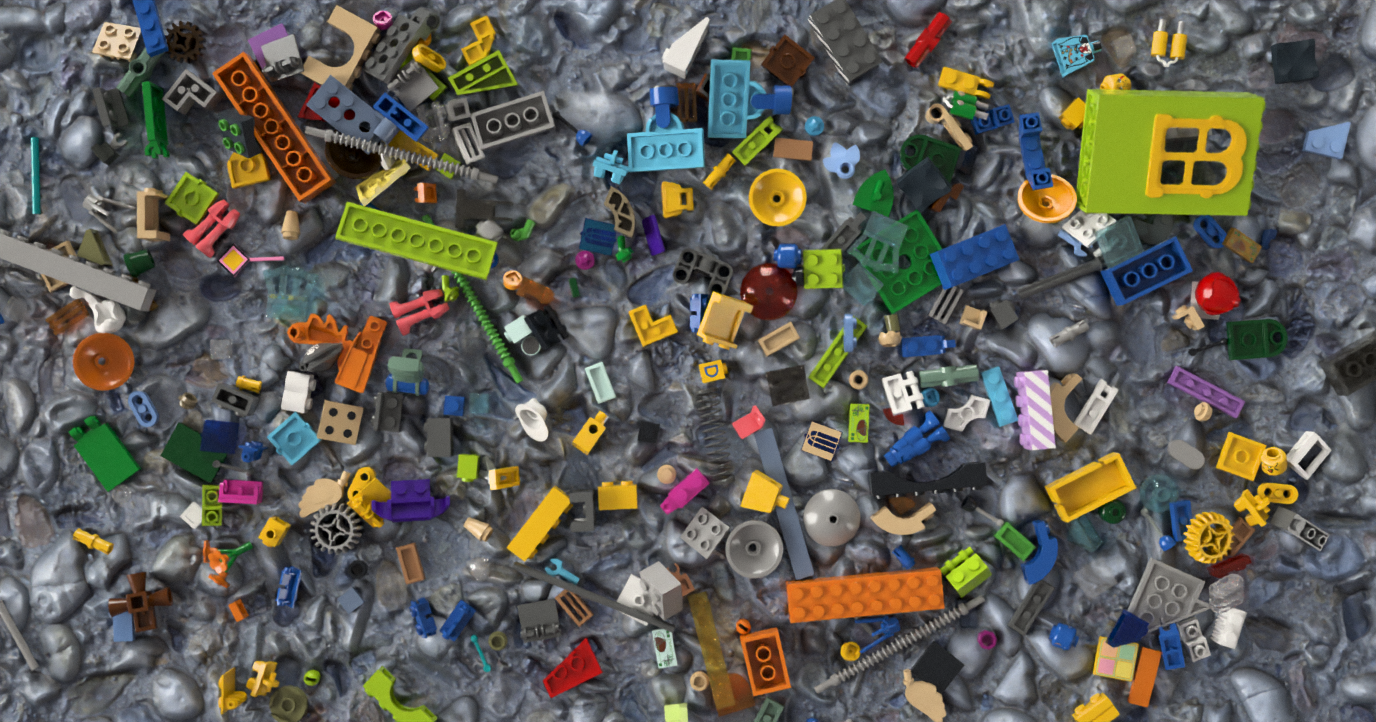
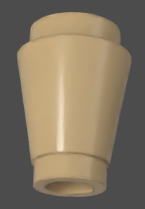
[281,211,301,240]
[464,517,494,542]

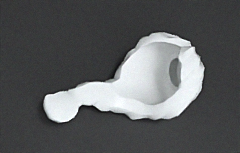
[69,286,126,333]

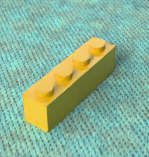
[507,485,573,562]

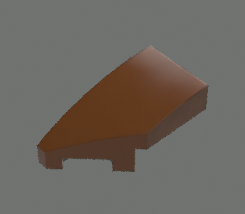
[927,183,964,212]

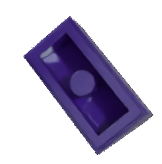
[642,215,665,256]

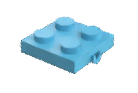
[267,412,322,466]

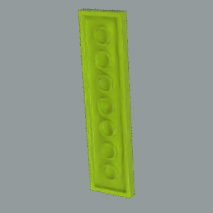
[335,202,498,280]

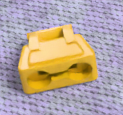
[661,181,694,219]

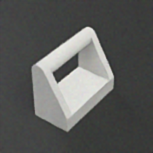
[1286,431,1332,480]

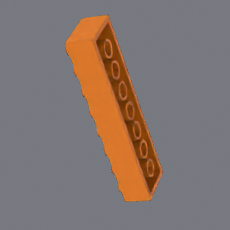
[212,52,336,204]
[785,567,945,623]

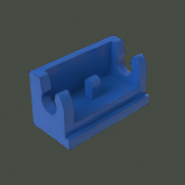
[1159,623,1185,670]

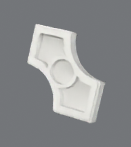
[943,395,991,432]

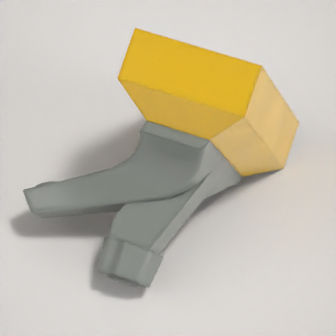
[479,456,520,490]

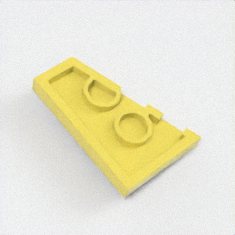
[355,158,410,207]

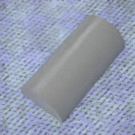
[470,91,556,151]

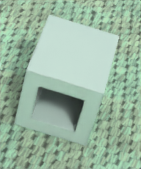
[504,315,533,344]

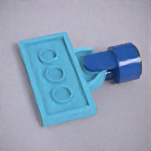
[707,59,793,138]
[627,85,705,173]

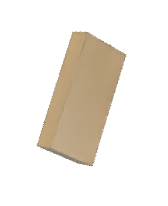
[758,322,800,357]

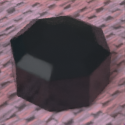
[348,560,368,579]

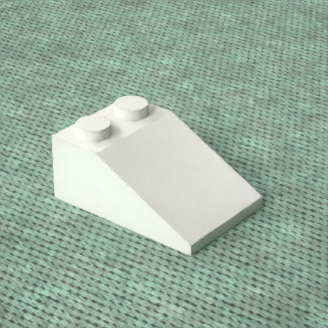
[662,17,710,79]

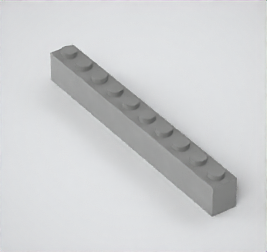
[0,229,156,312]

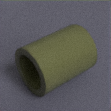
[884,314,900,332]

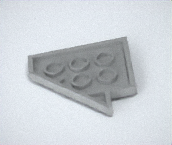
[1120,558,1213,636]

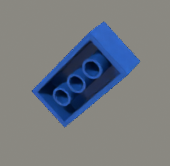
[930,224,1020,290]
[1100,236,1193,306]

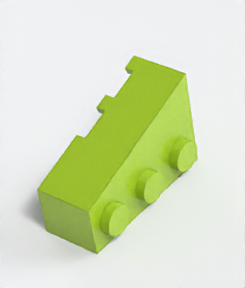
[448,50,519,96]

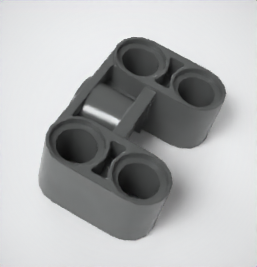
[673,248,733,296]

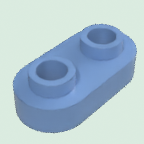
[843,314,857,352]
[128,391,159,427]

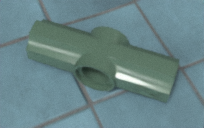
[116,47,165,98]
[918,365,979,388]

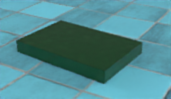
[160,422,231,483]

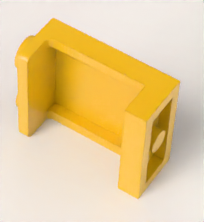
[697,291,753,350]

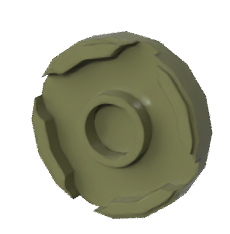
[269,685,309,722]

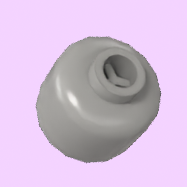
[475,219,504,245]

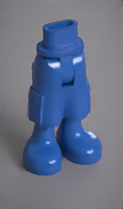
[884,410,951,468]

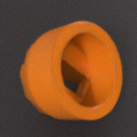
[736,618,751,635]

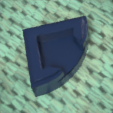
[1260,229,1277,250]

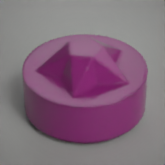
[575,251,595,270]

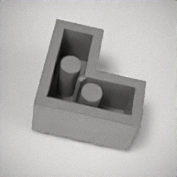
[162,69,224,115]
[640,561,683,621]

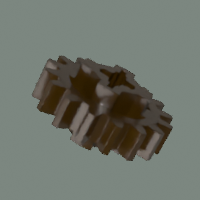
[165,21,207,64]

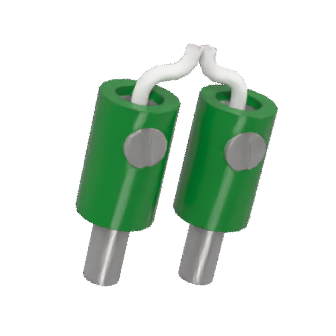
[943,90,989,120]

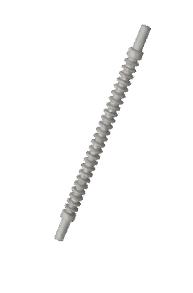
[305,126,498,183]
[814,595,985,694]

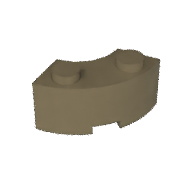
[604,186,636,239]

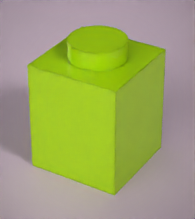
[457,453,481,482]

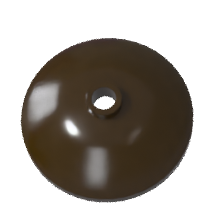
[325,126,382,179]

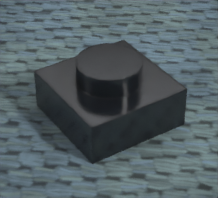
[637,421,660,443]

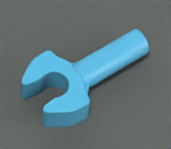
[545,558,580,585]

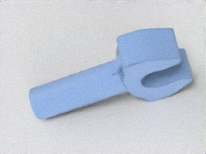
[1057,229,1093,256]

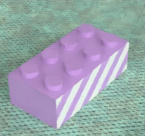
[1014,370,1056,450]

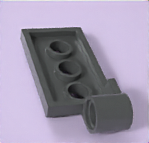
[362,7,440,85]

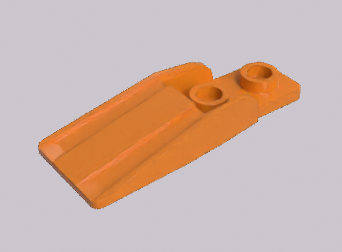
[335,316,387,393]

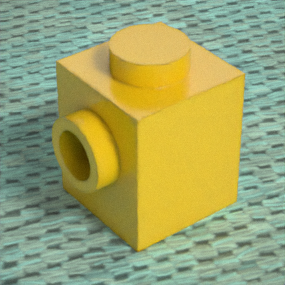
[1058,97,1085,130]
[258,516,291,548]

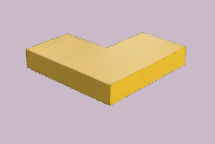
[628,304,678,347]

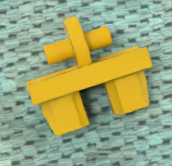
[1234,489,1271,527]
[246,660,280,697]

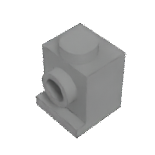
[445,98,471,121]

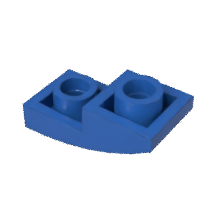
[970,104,1015,135]

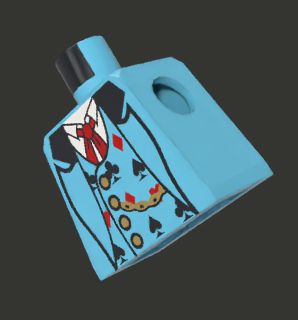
[1051,35,1102,78]

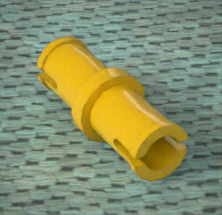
[703,153,736,190]
[73,528,114,555]

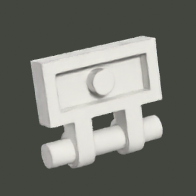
[882,371,925,416]

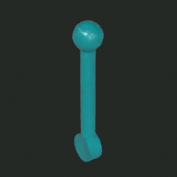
[471,635,491,672]

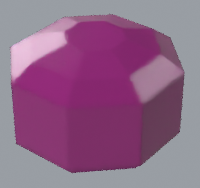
[977,630,997,650]

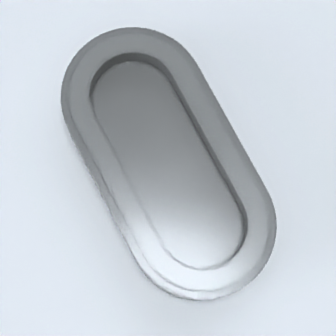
[1167,439,1205,469]

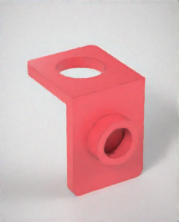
[732,405,766,439]

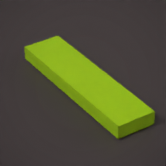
[808,316,867,388]

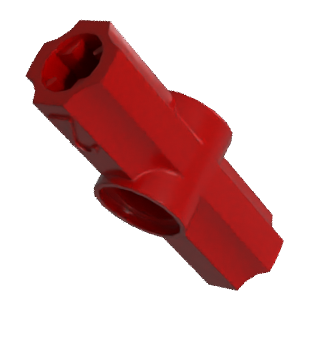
[904,12,952,68]

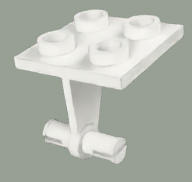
[1062,210,1119,257]

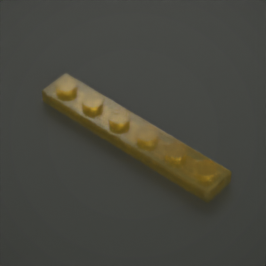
[687,591,736,709]

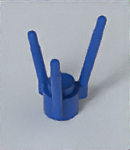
[855,615,900,654]

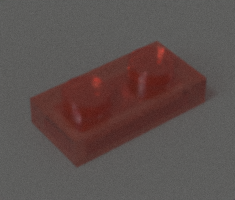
[1207,553,1252,578]

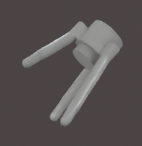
[83,194,136,234]

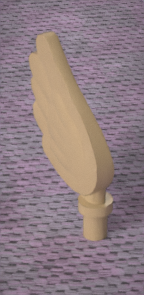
[298,470,351,518]
[903,669,946,722]

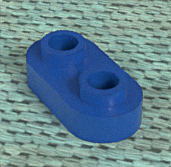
[1193,215,1227,249]

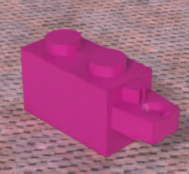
[660,468,710,515]

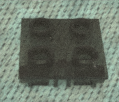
[766,364,810,407]

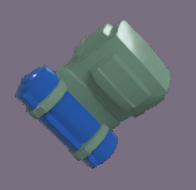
[385,348,430,396]

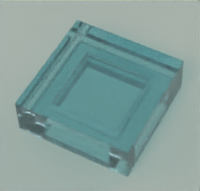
[470,394,490,413]

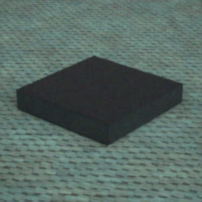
[910,640,964,694]

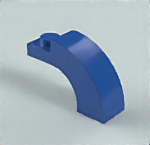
[1020,519,1058,585]

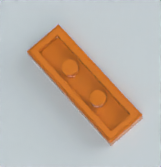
[1127,646,1162,708]

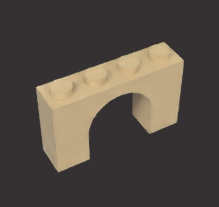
[301,5,381,91]

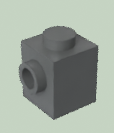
[986,299,1019,330]

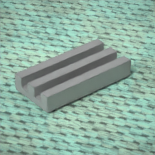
[928,286,964,324]

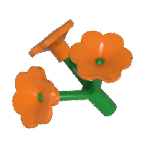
[203,540,253,588]

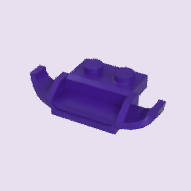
[371,479,450,523]

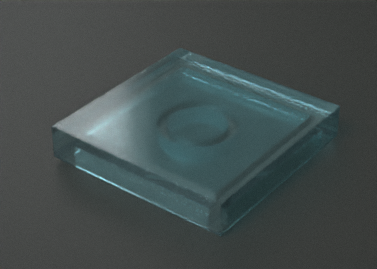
[1094,216,1144,268]

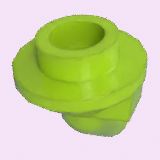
[442,275,459,302]

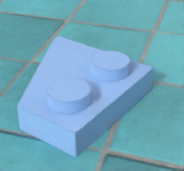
[1302,122,1351,159]

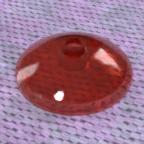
[740,263,797,320]

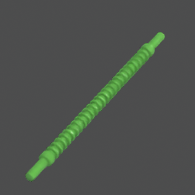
[422,214,523,384]

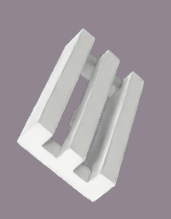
[451,122,485,165]

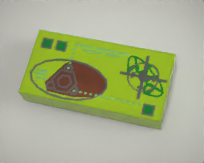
[848,403,870,443]

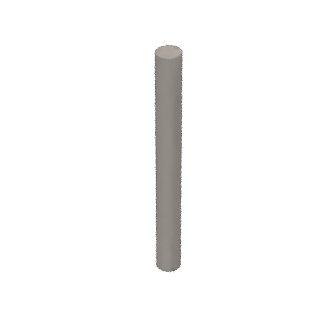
[0,600,39,670]

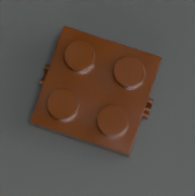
[761,34,815,87]

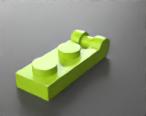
[732,116,783,166]

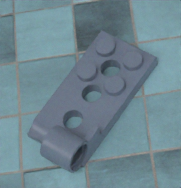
[306,75,400,155]

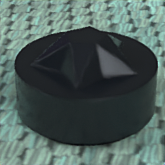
[792,266,804,286]

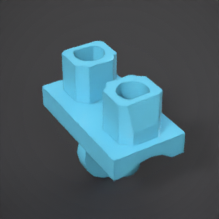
[593,150,629,184]

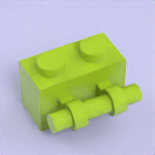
[940,546,992,598]

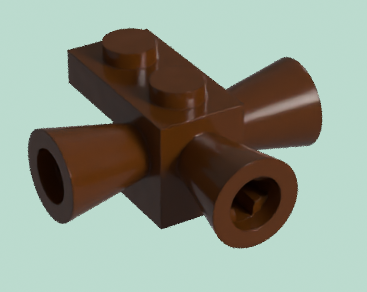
[108,572,173,632]

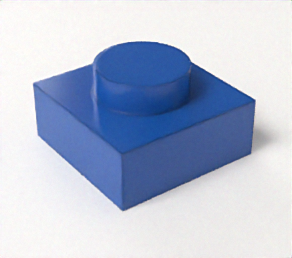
[443,395,465,416]

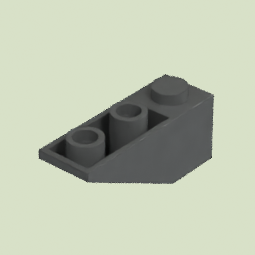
[1269,506,1329,552]

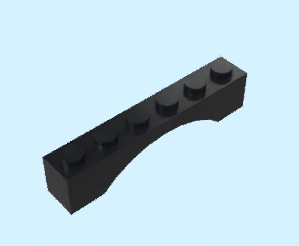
[868,461,988,499]

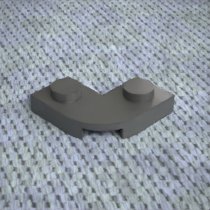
[1129,214,1177,245]

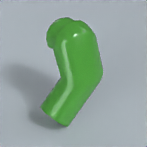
[510,219,536,242]

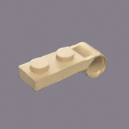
[926,104,973,151]

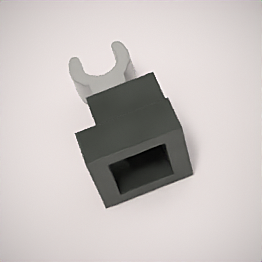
[91,133,129,166]

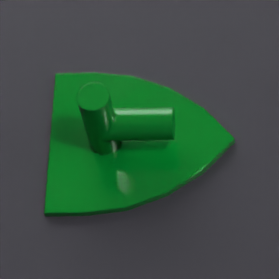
[852,169,894,217]

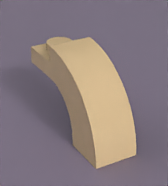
[870,502,936,535]

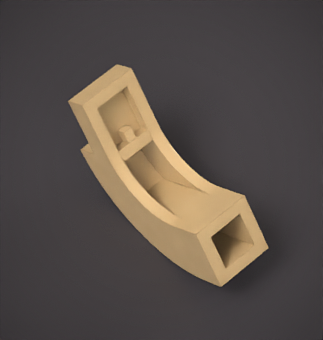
[1050,374,1082,442]

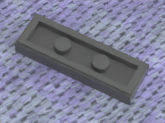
[1007,580,1055,636]

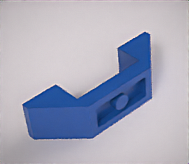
[1019,112,1053,190]

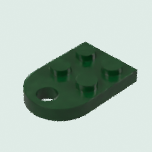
[899,135,962,183]
[1226,319,1288,360]

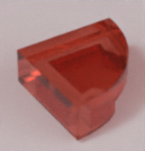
[882,408,904,426]

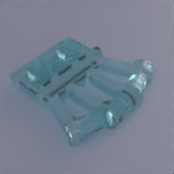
[846,211,909,273]
[263,265,319,321]

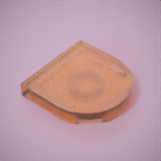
[712,672,756,717]

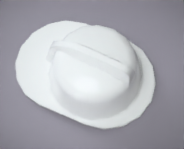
[515,398,549,441]

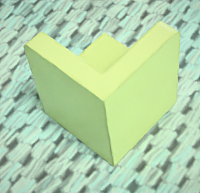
[664,703,688,722]

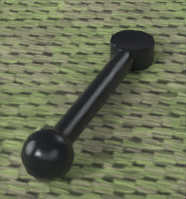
[1188,338,1228,356]

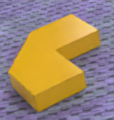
[461,15,496,66]

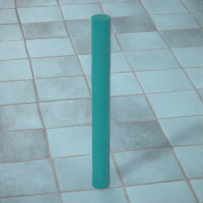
[31,137,41,214]

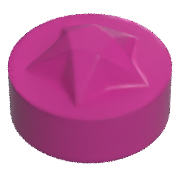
[373,11,393,30]

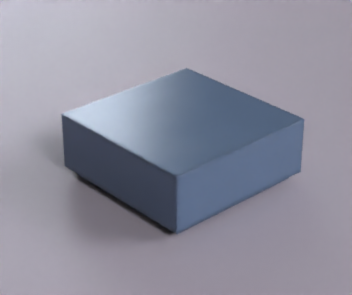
[337,587,365,614]

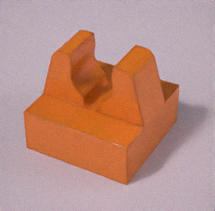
[414,183,437,204]

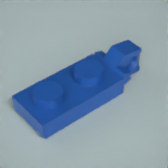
[901,335,956,357]

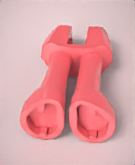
[182,199,241,258]
[389,289,450,336]

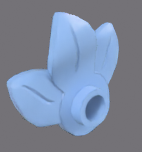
[823,143,860,179]

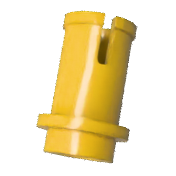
[236,375,262,393]

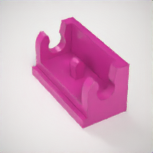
[218,479,263,504]

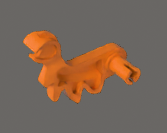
[287,313,353,370]

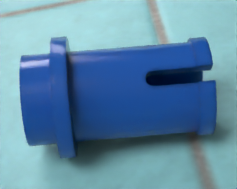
[892,545,916,570]

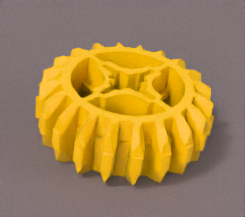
[1183,511,1235,564]

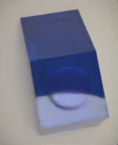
[1105,609,1150,648]

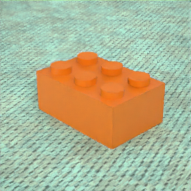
[740,627,791,696]

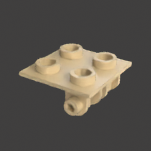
[92,22,141,62]

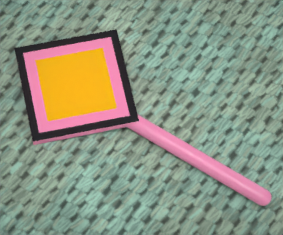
[217,243,285,277]

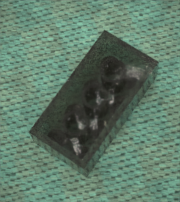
[1318,330,1376,396]

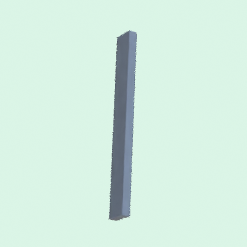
[754,427,814,580]

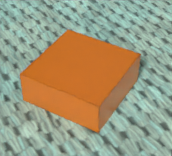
[228,599,249,622]

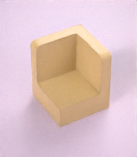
[959,305,987,330]

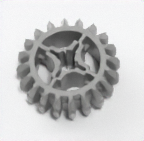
[310,503,363,555]

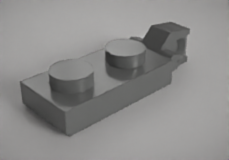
[821,212,866,253]

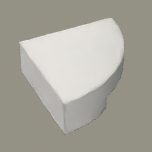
[381,143,396,171]

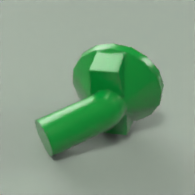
[615,235,634,263]

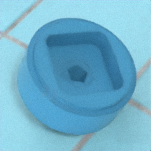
[805,116,824,136]
[921,388,940,407]

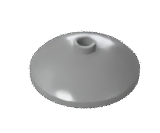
[803,489,860,547]
[725,520,783,578]

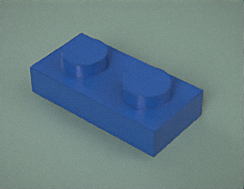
[1169,500,1193,542]

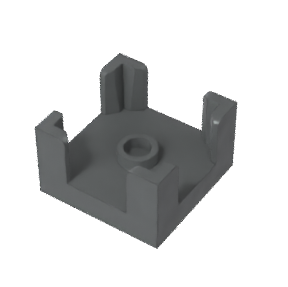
[569,489,597,532]

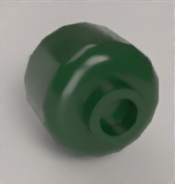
[1098,499,1126,524]

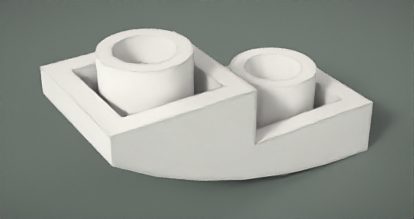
[1177,616,1211,662]

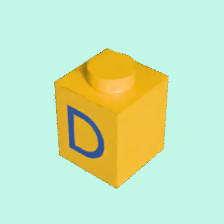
[699,359,728,383]

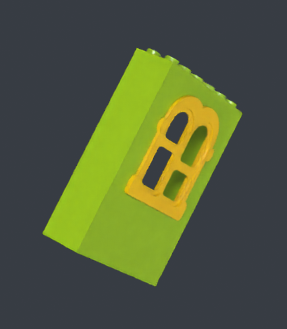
[1076,89,1266,216]

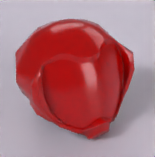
[1195,272,1241,316]

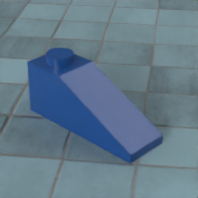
[373,92,429,142]

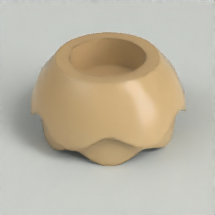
[878,331,902,347]

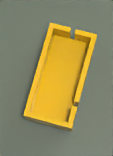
[1045,452,1136,523]

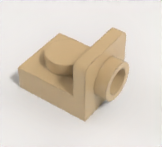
[1172,305,1205,330]

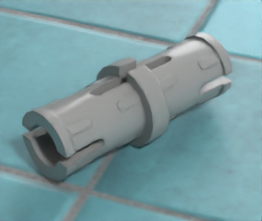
[1049,320,1089,348]

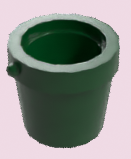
[123,249,155,278]

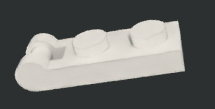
[1074,379,1118,435]

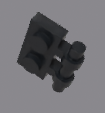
[524,304,570,351]

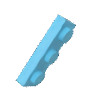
[980,366,1018,427]

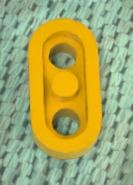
[412,44,446,73]
[347,467,376,500]
[1257,482,1298,504]

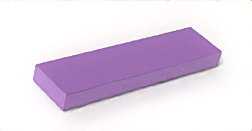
[1167,366,1245,419]

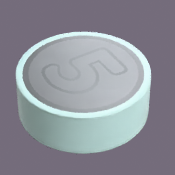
[521,336,541,355]

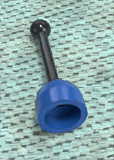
[552,110,593,147]

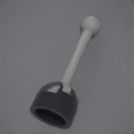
[961,495,1004,527]

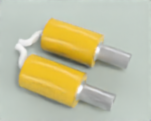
[1151,19,1187,67]

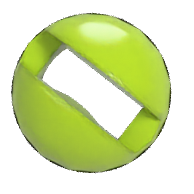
[304,670,321,686]

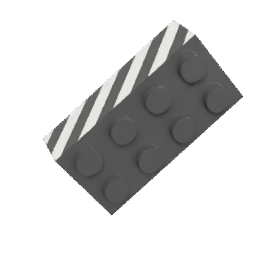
[808,0,883,85]

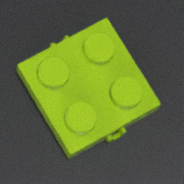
[165,172,220,225]
[802,249,845,289]

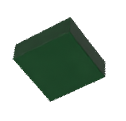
[568,277,581,298]

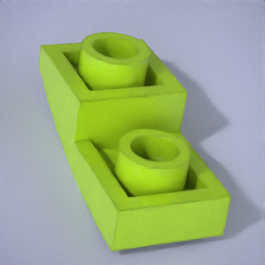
[202,485,222,526]

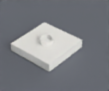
[617,574,654,626]

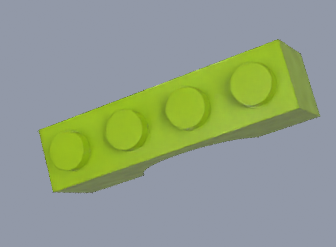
[363,666,438,722]

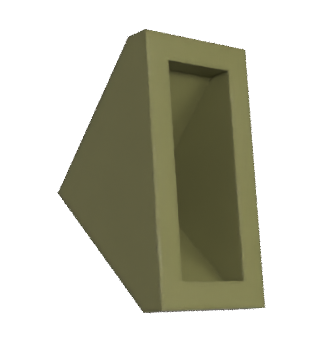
[77,229,113,267]

